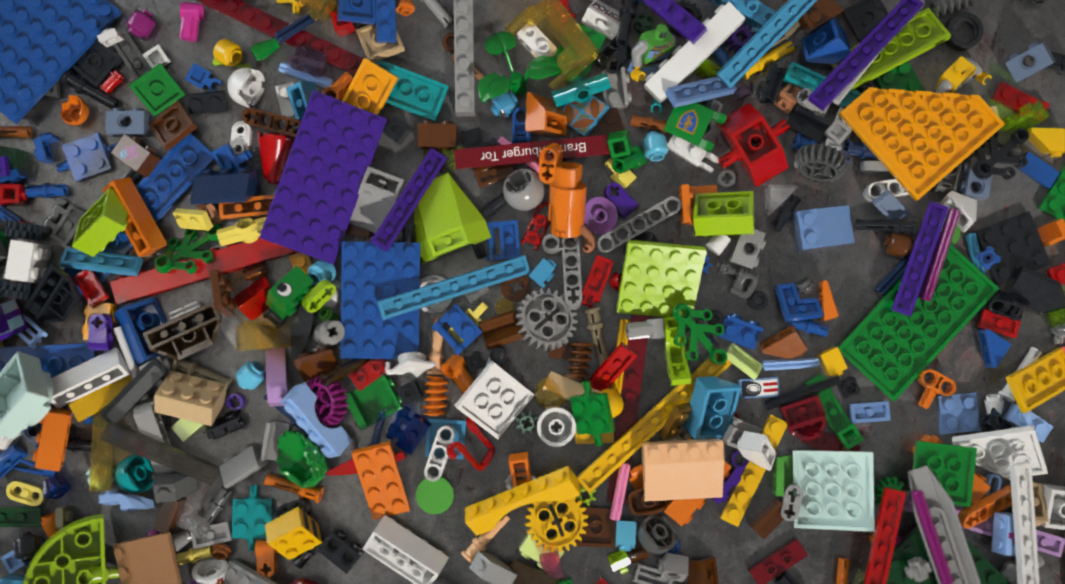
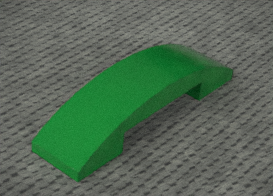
[805,373,864,450]

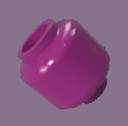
[126,8,156,38]

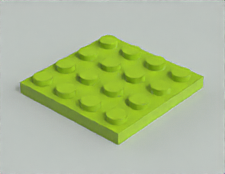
[616,240,707,318]

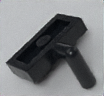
[461,127,497,169]

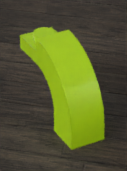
[663,317,691,386]

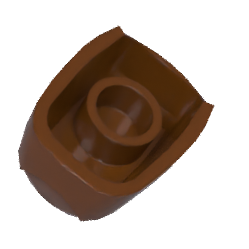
[627,487,669,516]

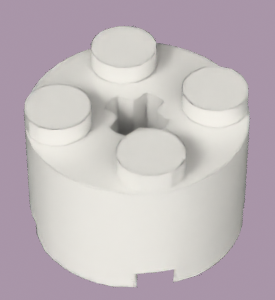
[537,406,576,447]

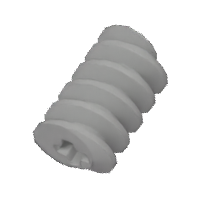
[312,320,345,347]

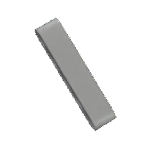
[597,196,681,253]

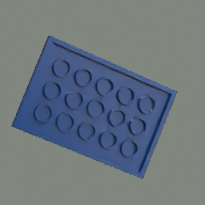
[340,241,421,359]

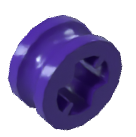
[226,393,246,411]

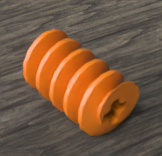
[422,375,449,416]

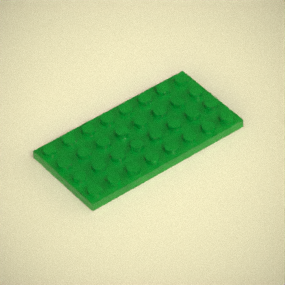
[838,238,1000,402]

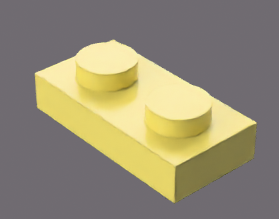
[172,208,213,231]

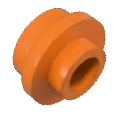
[396,0,415,16]

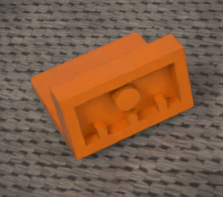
[678,184,717,225]

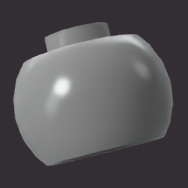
[503,169,545,211]

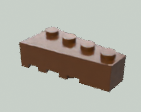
[784,0,844,36]

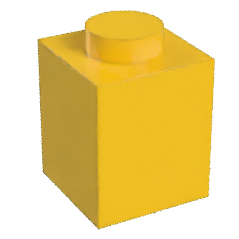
[816,347,848,376]

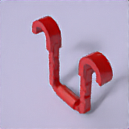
[446,416,495,471]

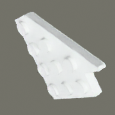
[952,425,1048,481]

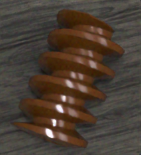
[565,341,594,381]

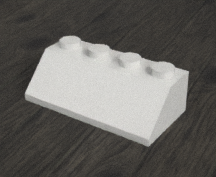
[362,515,449,584]

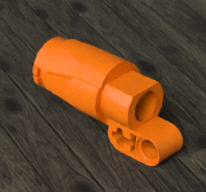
[539,143,587,238]

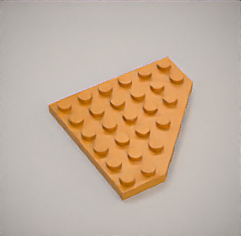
[839,87,1005,201]

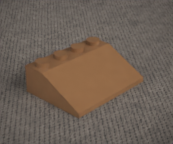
[113,532,182,584]

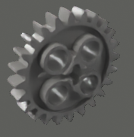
[515,288,578,351]

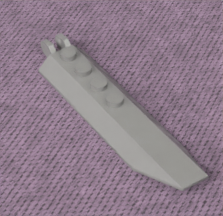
[908,465,981,584]

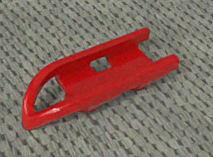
[521,201,551,251]

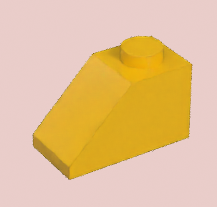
[1027,127,1065,158]

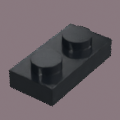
[185,90,229,115]

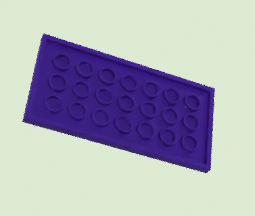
[259,90,387,264]

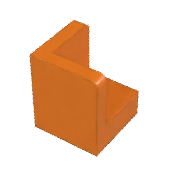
[1037,219,1065,247]

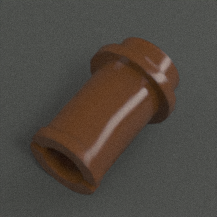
[243,262,269,282]

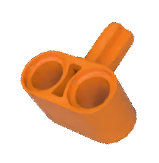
[916,369,956,409]

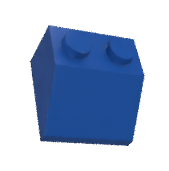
[801,17,852,64]

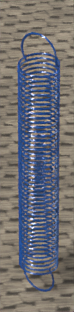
[370,408,386,446]

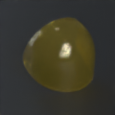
[533,376,566,409]

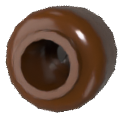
[883,232,914,258]

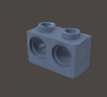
[958,157,994,201]

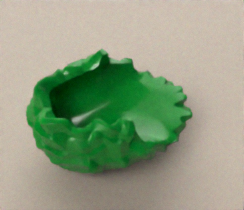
[276,430,327,488]

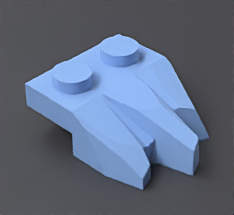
[99,490,154,512]

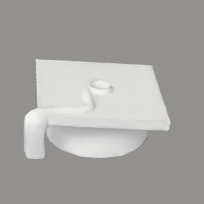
[385,352,436,377]

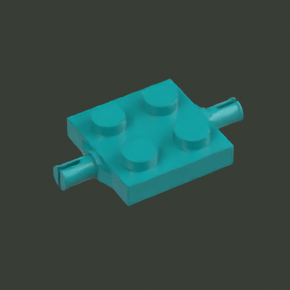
[232,485,273,552]

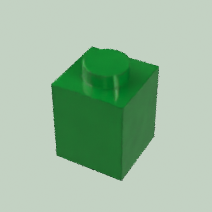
[607,129,633,159]

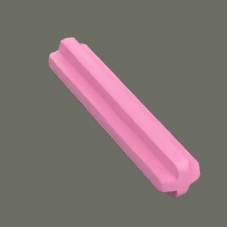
[610,463,630,521]

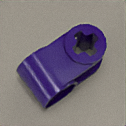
[604,183,638,219]
[87,313,114,351]

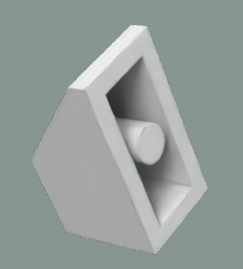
[737,431,777,471]

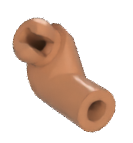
[581,225,596,253]

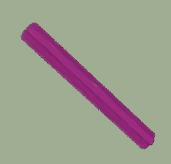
[920,208,960,301]
[911,489,953,584]

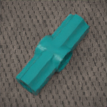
[551,73,611,108]

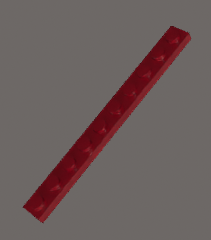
[194,0,364,76]
[606,314,651,504]

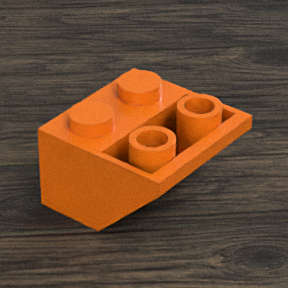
[525,92,567,137]

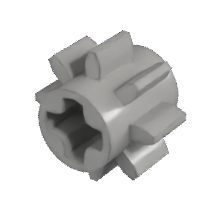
[904,557,932,582]

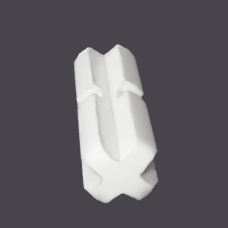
[169,301,202,320]

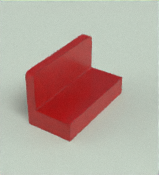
[234,275,272,321]

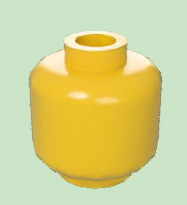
[213,39,242,67]

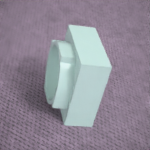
[0,351,53,439]

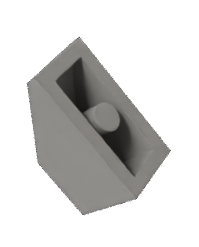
[469,551,518,584]

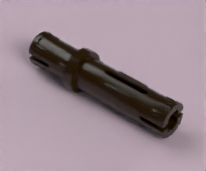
[320,359,371,387]

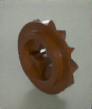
[500,275,531,302]

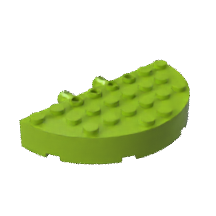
[23,514,120,584]

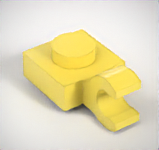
[604,158,637,189]

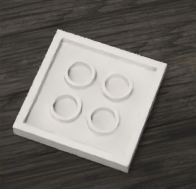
[454,360,534,439]

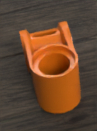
[255,540,279,578]

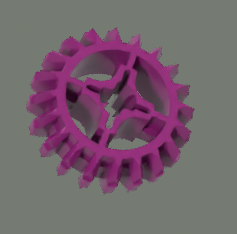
[306,375,349,427]

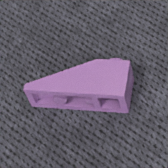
[266,348,289,407]

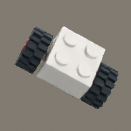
[0,220,52,300]

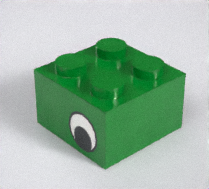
[266,265,314,320]

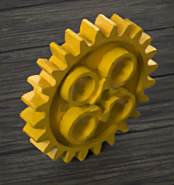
[525,496,588,553]

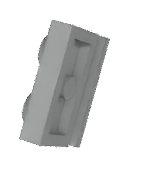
[722,416,763,449]

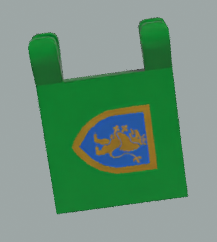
[663,103,727,152]

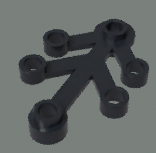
[973,127,1029,180]

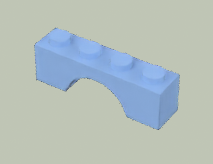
[280,383,353,458]

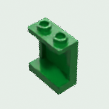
[346,374,404,430]

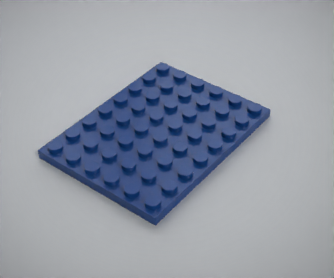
[0,0,122,125]

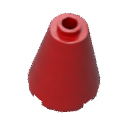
[257,131,295,184]

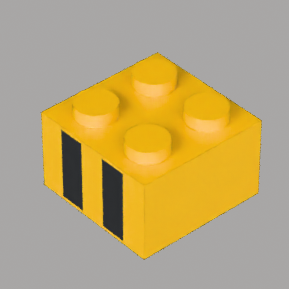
[265,507,322,560]

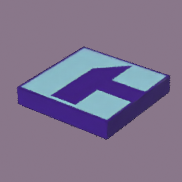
[0,299,28,341]

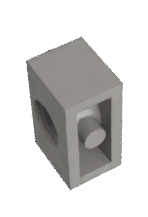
[728,229,767,270]

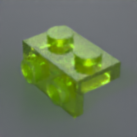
[1000,100,1050,132]

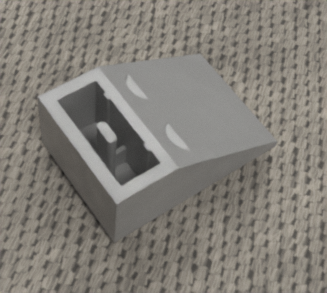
[349,166,406,233]

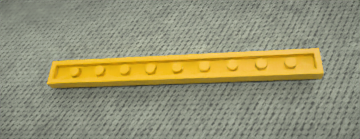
[577,354,732,494]

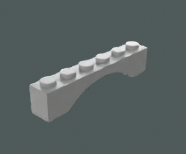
[454,0,476,117]

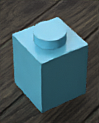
[615,521,636,551]

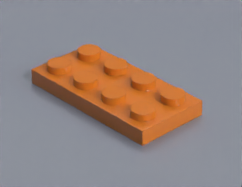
[352,441,411,520]

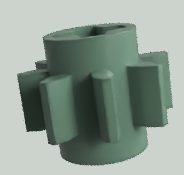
[516,411,538,434]

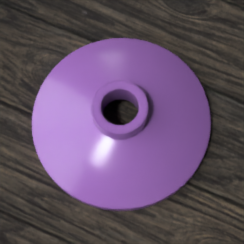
[584,196,618,235]

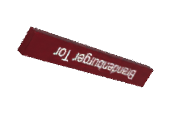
[454,135,610,170]

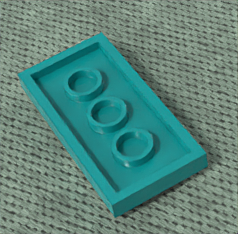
[376,60,449,122]

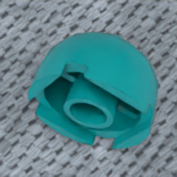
[115,454,155,494]

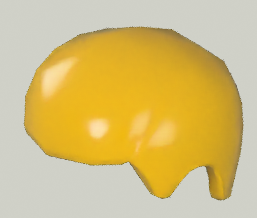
[600,388,624,418]

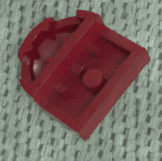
[781,394,826,440]

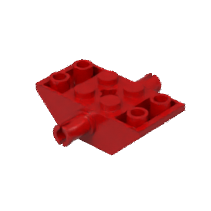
[716,103,790,188]

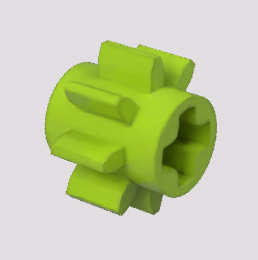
[575,483,596,506]

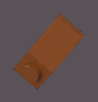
[760,324,808,359]

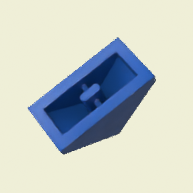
[977,329,1012,368]

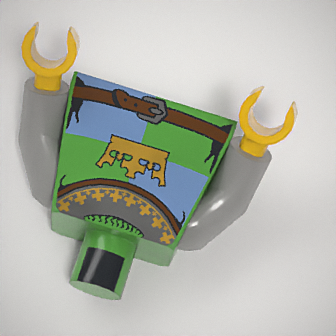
[630,24,678,82]

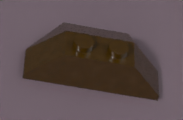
[143,301,222,360]

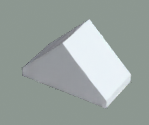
[940,191,977,232]

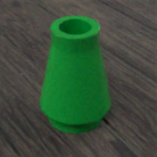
[250,38,280,62]

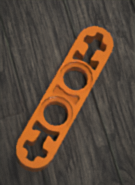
[958,485,1012,529]

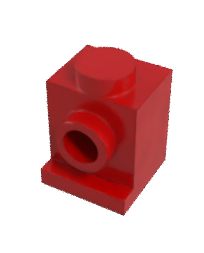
[0,184,29,207]

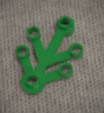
[155,224,221,274]
[673,303,727,365]

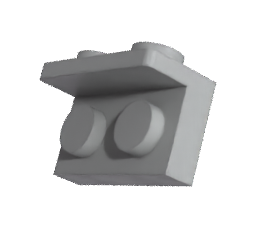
[601,66,632,110]

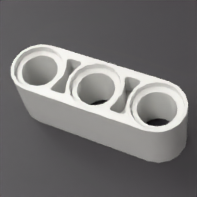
[863,179,909,201]
[424,425,456,481]

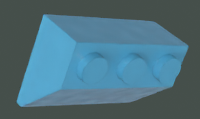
[684,376,742,440]

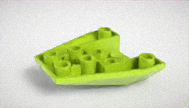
[414,173,492,265]

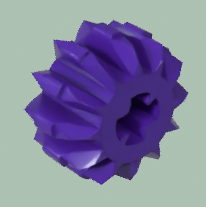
[724,22,756,54]

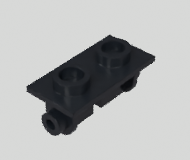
[757,63,787,104]
[980,408,1013,431]
[203,409,246,440]

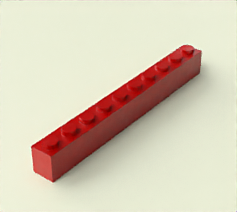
[110,238,298,305]

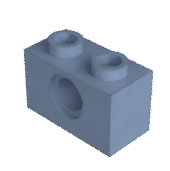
[1005,41,1056,83]
[106,108,151,137]

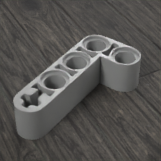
[542,234,582,310]
[133,397,178,475]

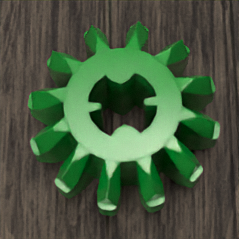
[874,476,907,504]

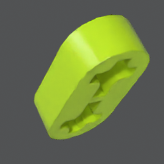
[302,279,336,313]

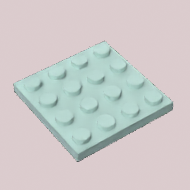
[793,450,875,532]

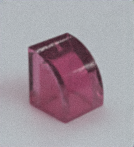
[539,551,563,578]

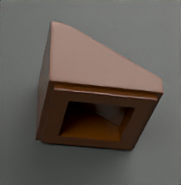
[627,536,649,563]

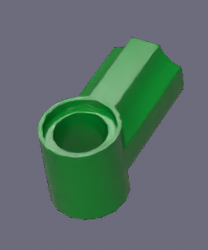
[612,145,648,174]

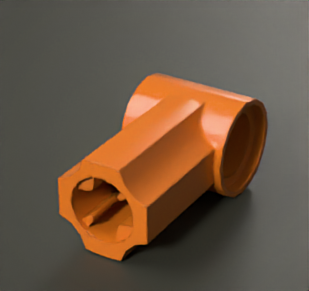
[322,72,353,101]
[441,354,475,394]

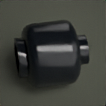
[13,532,41,562]

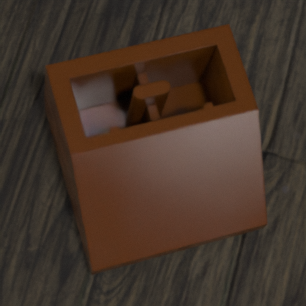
[294,346,342,382]

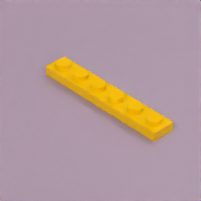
[720,414,787,527]

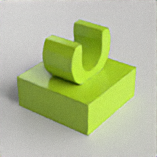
[607,550,631,575]

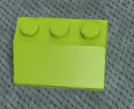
[72,188,128,257]
[693,191,755,236]

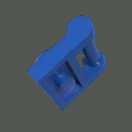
[486,220,521,261]
[431,304,483,355]

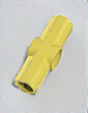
[216,216,267,246]

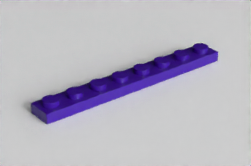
[808,0,924,111]

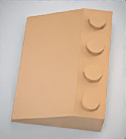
[641,438,724,501]

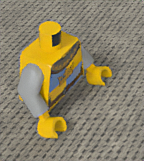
[934,56,992,93]

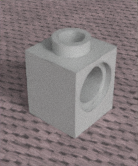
[658,553,689,582]

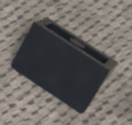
[784,106,831,143]

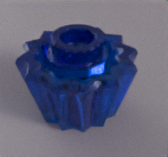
[43,475,71,499]

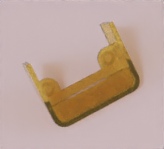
[504,0,598,90]

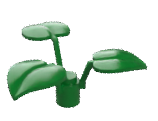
[478,31,564,103]

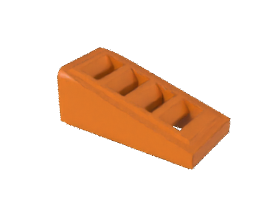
[818,280,839,321]
[508,452,533,488]

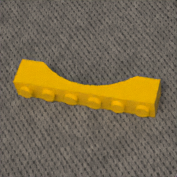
[465,466,580,536]

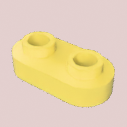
[6,480,47,506]

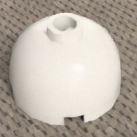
[227,68,265,107]

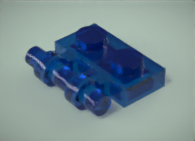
[386,406,431,455]

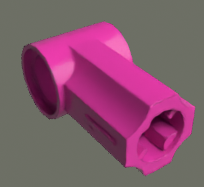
[180,2,204,42]

